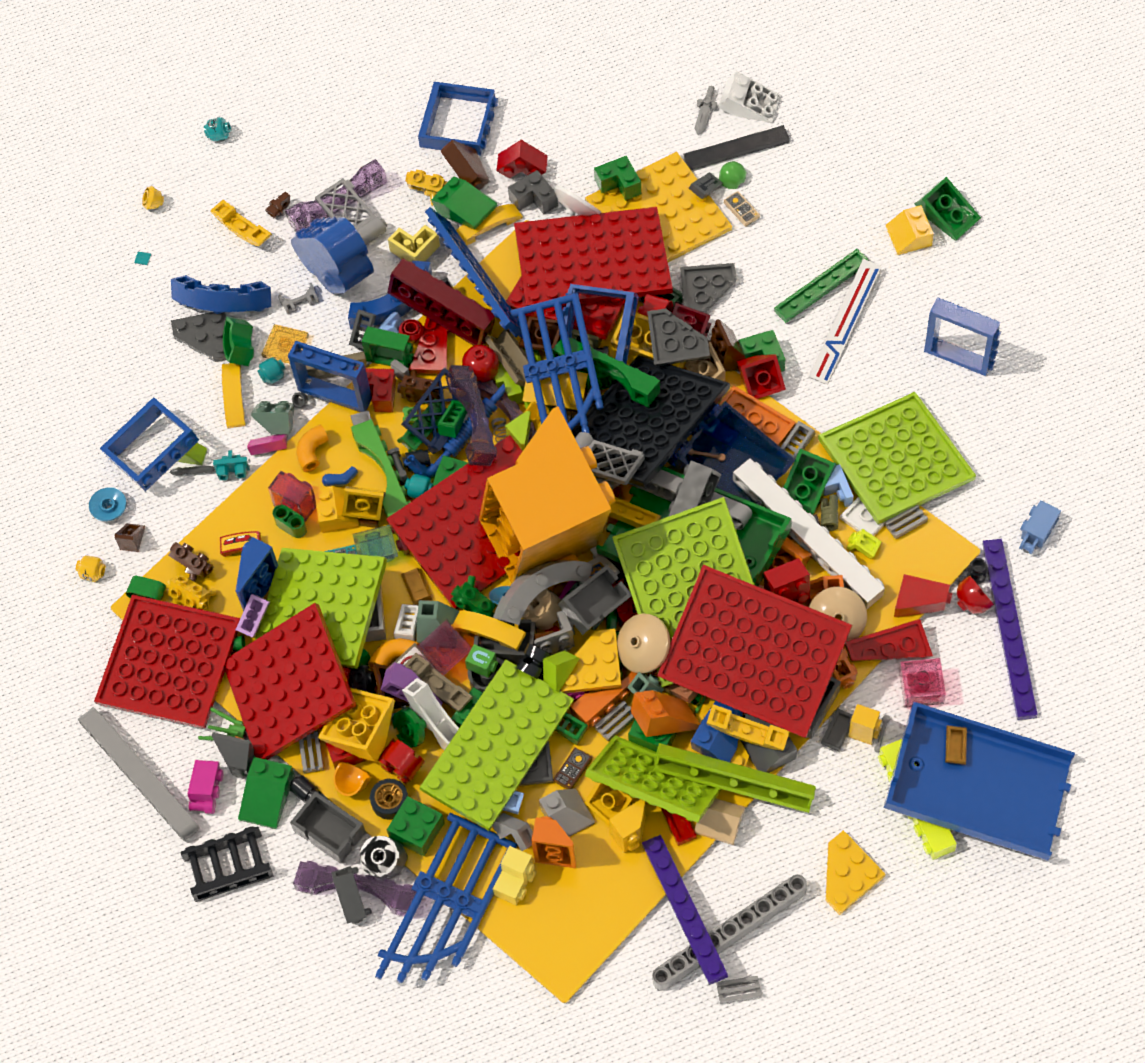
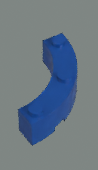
[348,261,432,330]
[171,275,272,314]

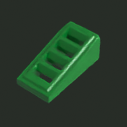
[437,400,470,438]
[555,713,588,745]

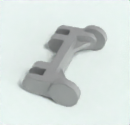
[278,282,319,314]

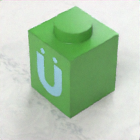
[465,644,498,678]

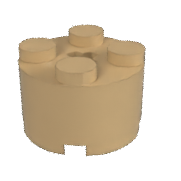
[522,588,562,630]

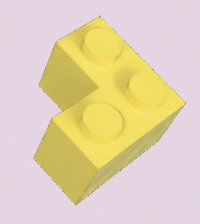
[388,225,440,262]
[493,846,536,906]

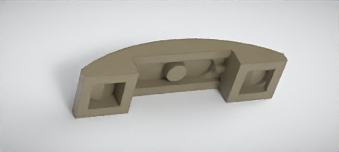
[404,653,473,712]

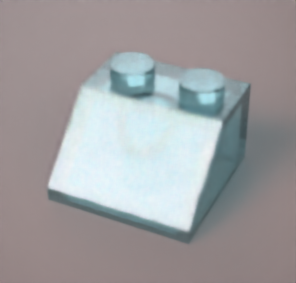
[353,525,398,562]

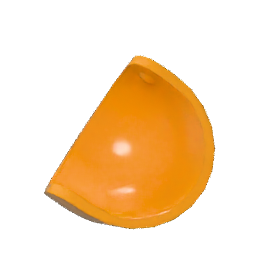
[333,762,371,796]

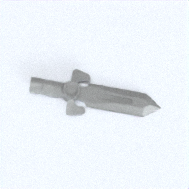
[694,85,717,135]

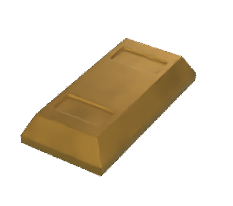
[401,568,433,606]
[945,725,967,765]

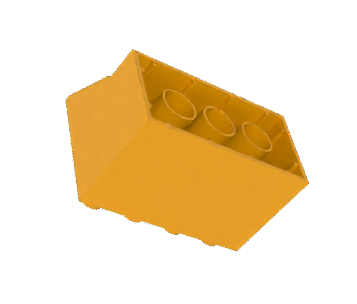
[479,406,616,584]

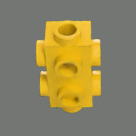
[405,169,447,206]
[166,574,216,610]

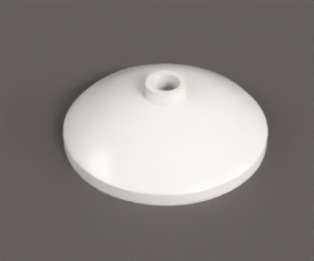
[554,185,602,216]

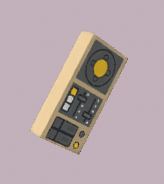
[724,191,760,227]

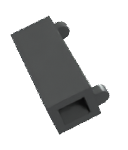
[331,866,372,924]

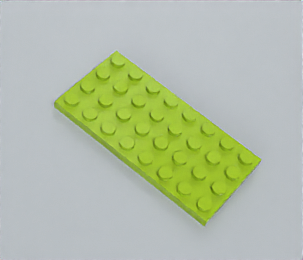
[420,660,574,831]

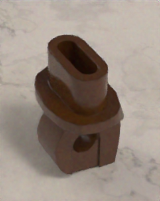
[265,191,290,218]

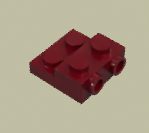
[672,303,712,337]

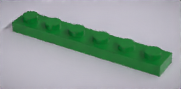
[774,249,869,323]

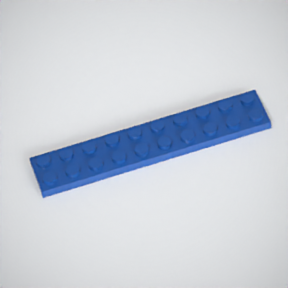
[425,207,523,338]

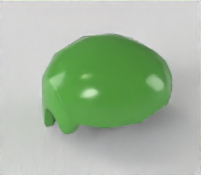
[719,161,747,189]

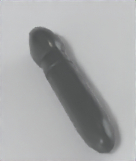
[170,466,215,476]

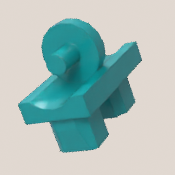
[213,450,250,481]

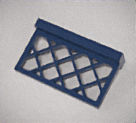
[401,367,481,454]

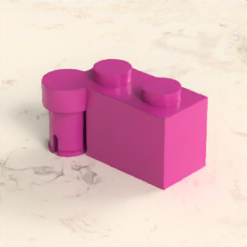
[187,760,224,814]

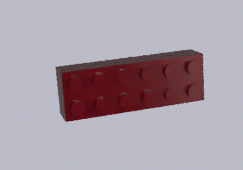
[387,258,495,346]

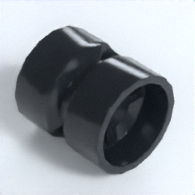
[516,643,551,679]

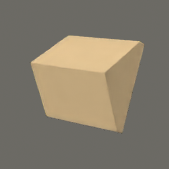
[685,342,725,381]
[695,798,746,845]

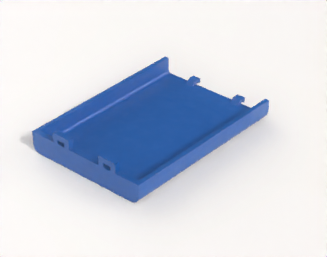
[883,702,1075,861]

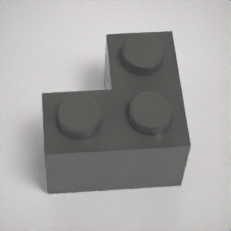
[508,170,558,215]

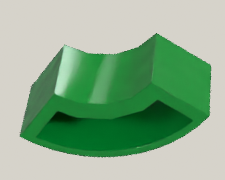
[223,316,254,367]

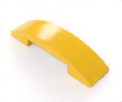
[210,200,272,246]
[456,204,523,246]
[222,363,246,429]
[451,611,526,651]
[706,704,790,751]

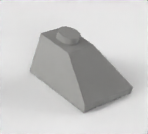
[539,789,595,837]

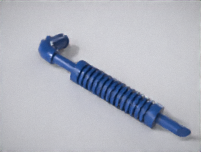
[404,384,505,478]

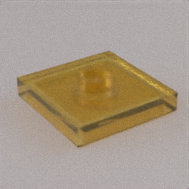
[262,324,309,364]

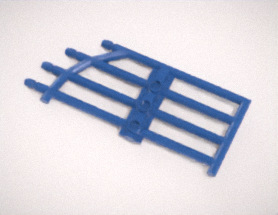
[511,293,603,433]
[375,812,518,983]

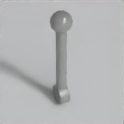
[874,715,891,753]

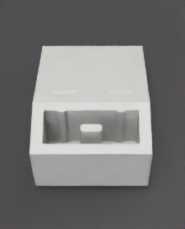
[718,71,781,123]

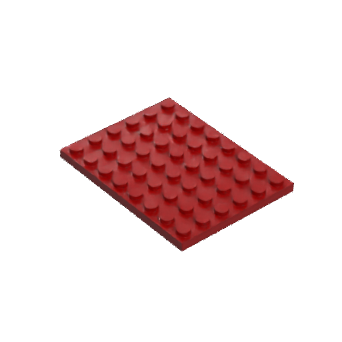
[514,207,673,306]
[386,435,523,609]
[657,565,853,738]

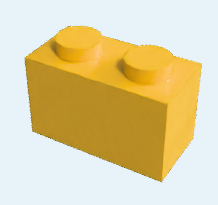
[848,704,882,745]

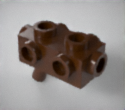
[397,370,440,405]
[168,542,214,583]

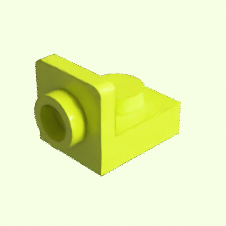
[847,529,882,559]

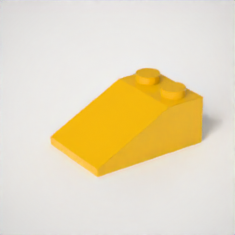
[522,371,588,412]

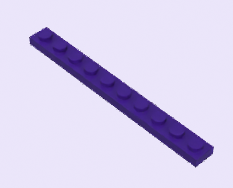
[982,538,1038,720]

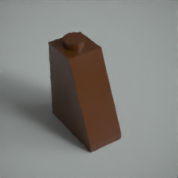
[440,140,490,190]

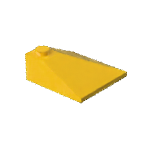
[318,688,395,762]

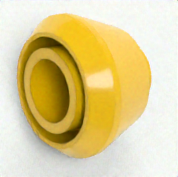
[142,186,164,210]

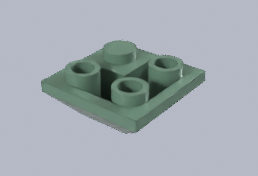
[251,401,294,434]
[417,600,459,648]

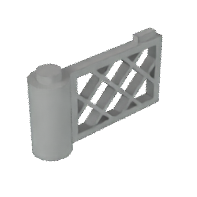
[315,178,387,245]
[575,432,645,485]

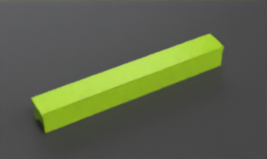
[653,743,816,813]

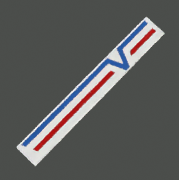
[808,259,882,384]

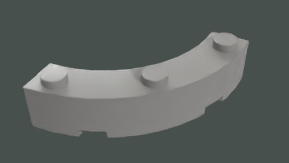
[493,560,593,625]

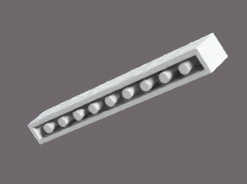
[733,459,885,610]

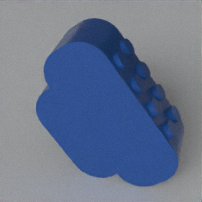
[291,216,374,294]

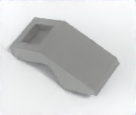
[493,813,533,851]

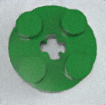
[392,707,426,748]

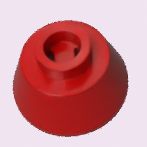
[398,319,424,343]

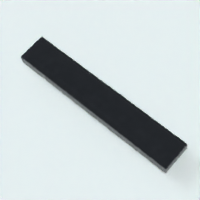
[683,125,790,170]

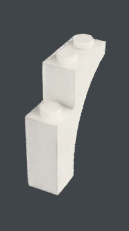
[402,678,459,750]

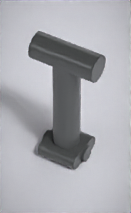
[387,448,408,487]

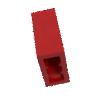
[894,574,953,618]

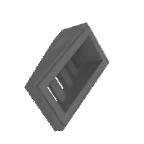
[349,309,376,349]

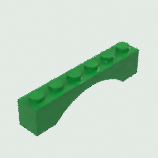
[552,337,660,407]

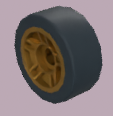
[370,779,408,820]

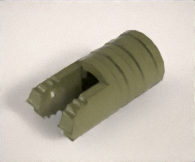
[821,494,838,531]

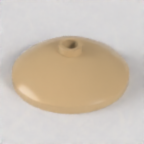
[809,587,867,642]
[617,614,670,674]

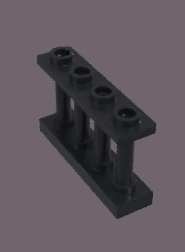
[180,826,274,902]

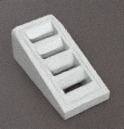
[394,604,418,641]

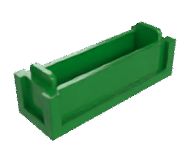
[397,398,447,452]

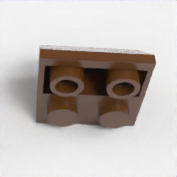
[709,319,745,372]

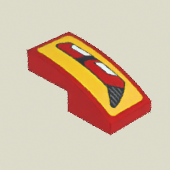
[220,531,261,557]

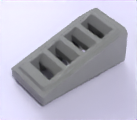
[778,421,815,462]

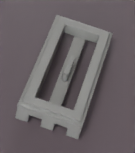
[885,505,928,539]
[595,701,635,742]
[299,731,324,774]
[716,975,762,1004]

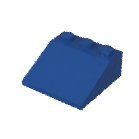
[236,537,278,612]

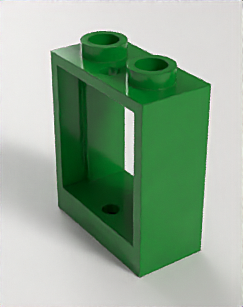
[361,326,415,369]

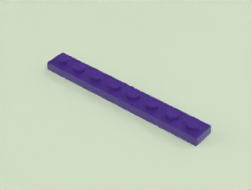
[642,835,728,985]

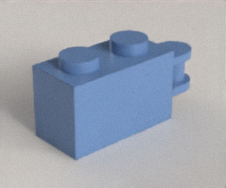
[1019,500,1061,555]

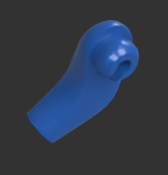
[322,466,358,487]

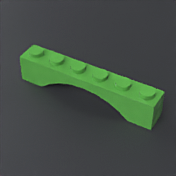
[351,419,410,518]

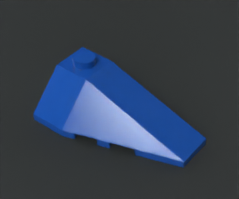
[690,701,743,762]

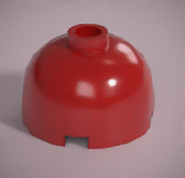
[462,344,499,383]
[956,575,994,614]

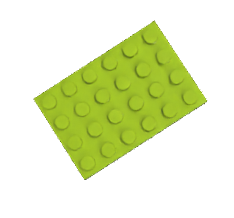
[585,735,722,823]

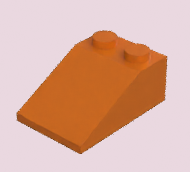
[630,690,700,737]

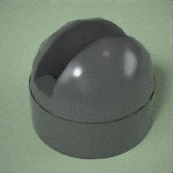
[292,392,309,407]

